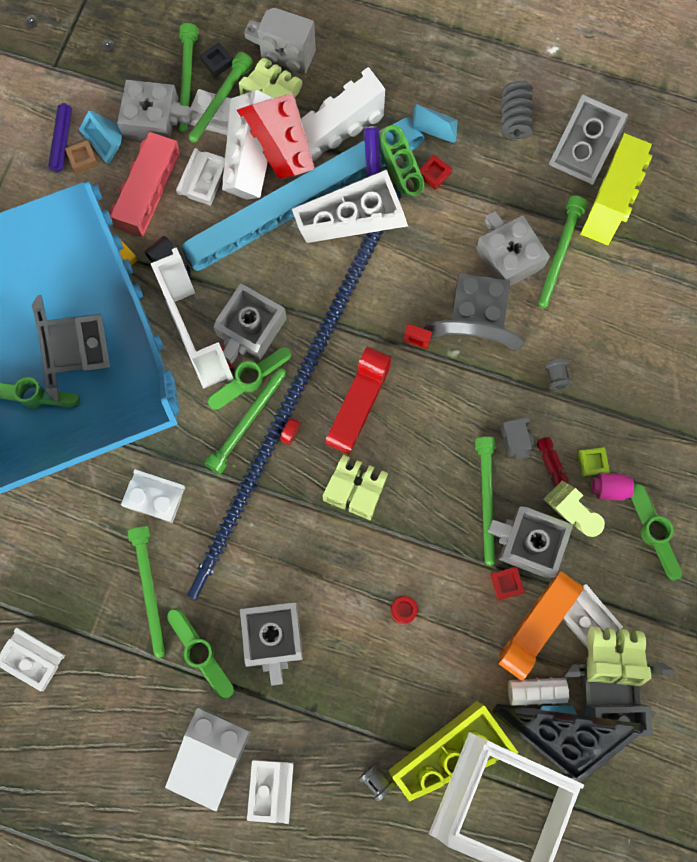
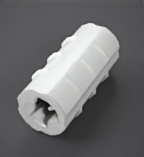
[508,677,569,706]

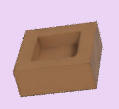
[65,140,98,173]

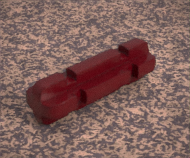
[537,437,568,487]

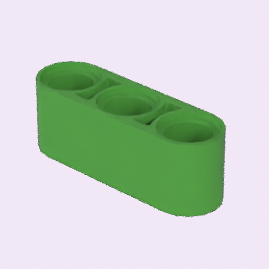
[379,125,424,197]

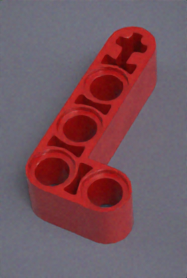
[325,346,392,455]

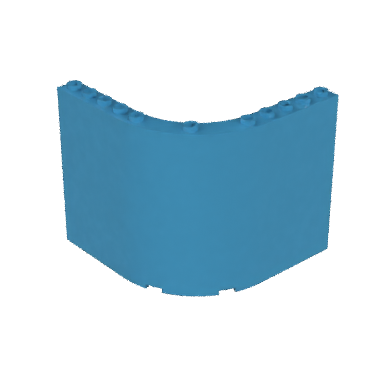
[0,180,180,494]

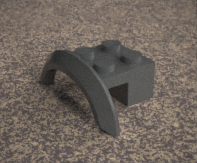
[424,273,524,351]
[32,295,110,401]
[564,662,676,736]

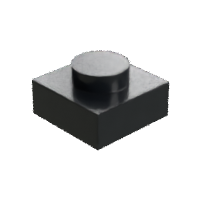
[200,42,233,77]

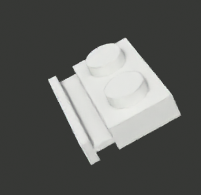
[188,89,231,135]
[176,148,225,206]
[121,469,186,523]
[562,584,623,649]
[0,628,65,691]
[247,759,294,824]

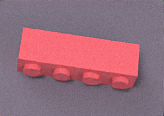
[110,132,181,237]

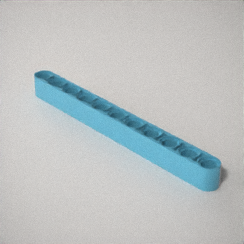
[181,117,424,271]

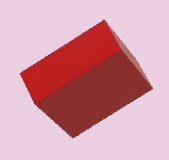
[419,154,452,190]
[403,324,432,349]
[490,567,525,601]

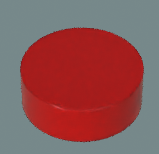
[280,418,301,445]
[390,596,418,624]

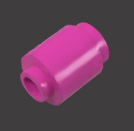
[592,473,634,501]

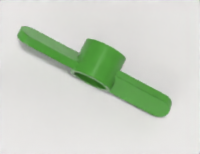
[208,347,291,410]
[0,377,79,409]
[631,484,682,581]
[167,608,234,699]

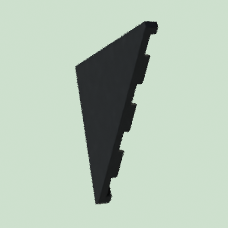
[492,704,645,783]

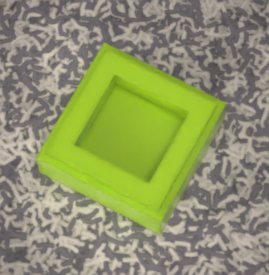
[577,447,610,478]

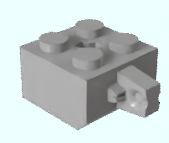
[244,8,316,74]
[117,80,192,141]
[477,211,550,286]
[214,283,287,364]
[487,506,573,579]
[240,602,303,686]

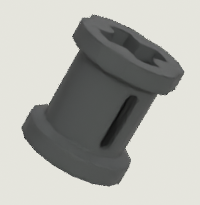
[545,358,573,390]
[358,762,396,802]

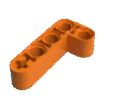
[498,570,584,681]

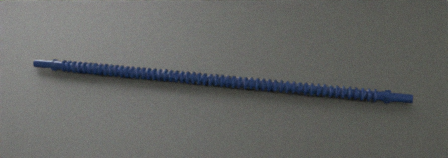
[187,184,401,600]

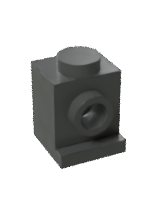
[500,417,534,460]

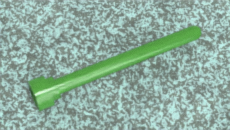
[178,23,199,134]
[189,52,254,143]
[538,196,588,308]
[203,368,287,475]
[475,437,496,566]
[127,526,165,658]

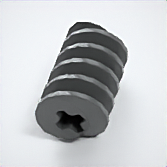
[501,81,533,139]

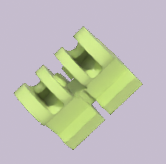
[239,57,302,98]
[323,455,388,521]
[543,481,605,537]
[587,626,652,686]

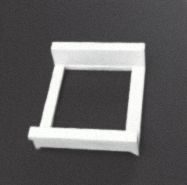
[151,247,233,389]
[429,732,584,862]

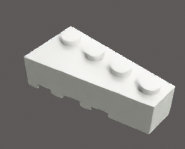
[301,67,385,161]
[222,90,273,200]
[292,170,408,243]

